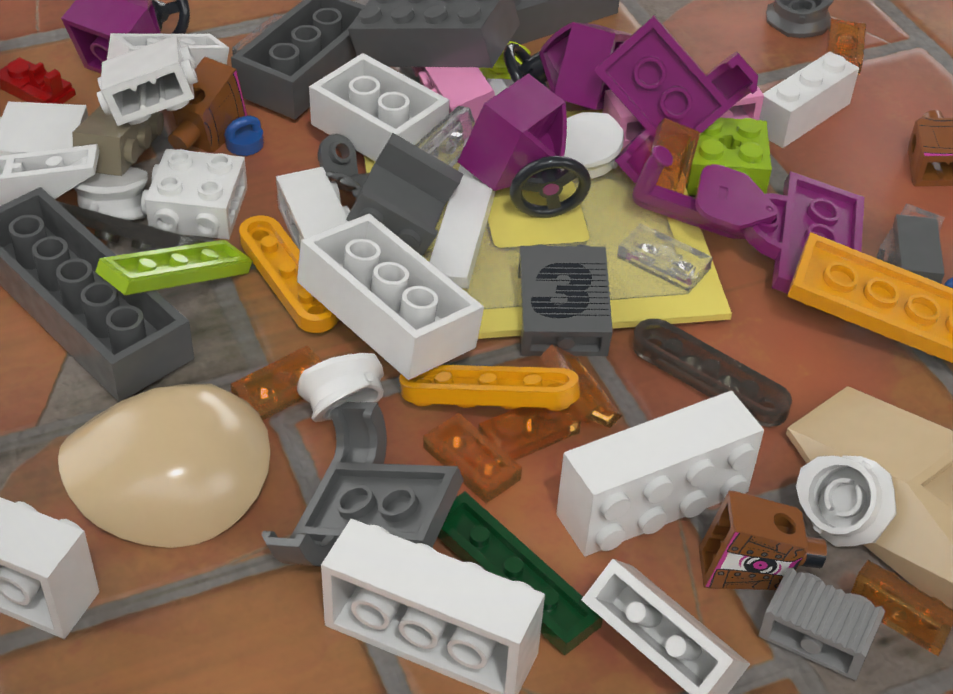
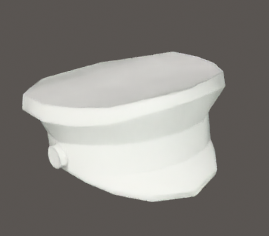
[563,112,624,179]
[74,167,148,220]
[297,353,384,422]
[796,456,897,547]

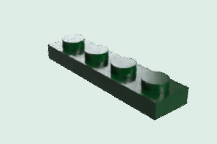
[438,491,603,655]

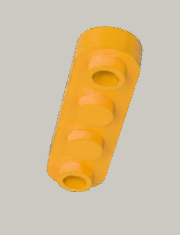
[239,215,338,333]
[399,365,580,411]

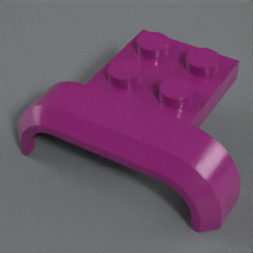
[594,15,758,183]

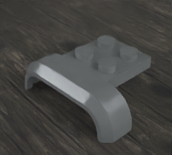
[261,402,464,566]

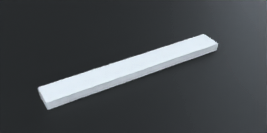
[430,78,514,289]

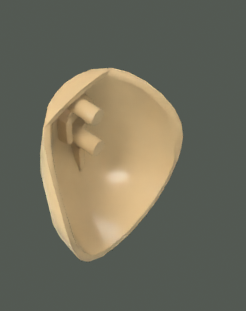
[58,384,270,548]

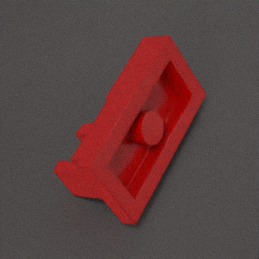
[0,57,76,104]

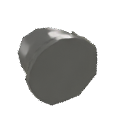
[766,0,834,38]

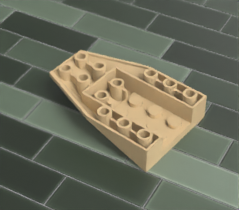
[786,386,953,618]

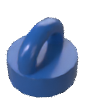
[224,115,264,156]

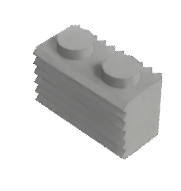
[758,568,885,681]

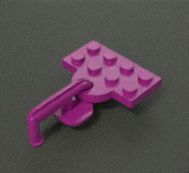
[632,145,865,294]

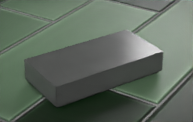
[893,214,945,284]

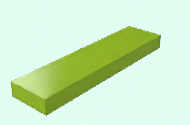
[95,240,253,295]

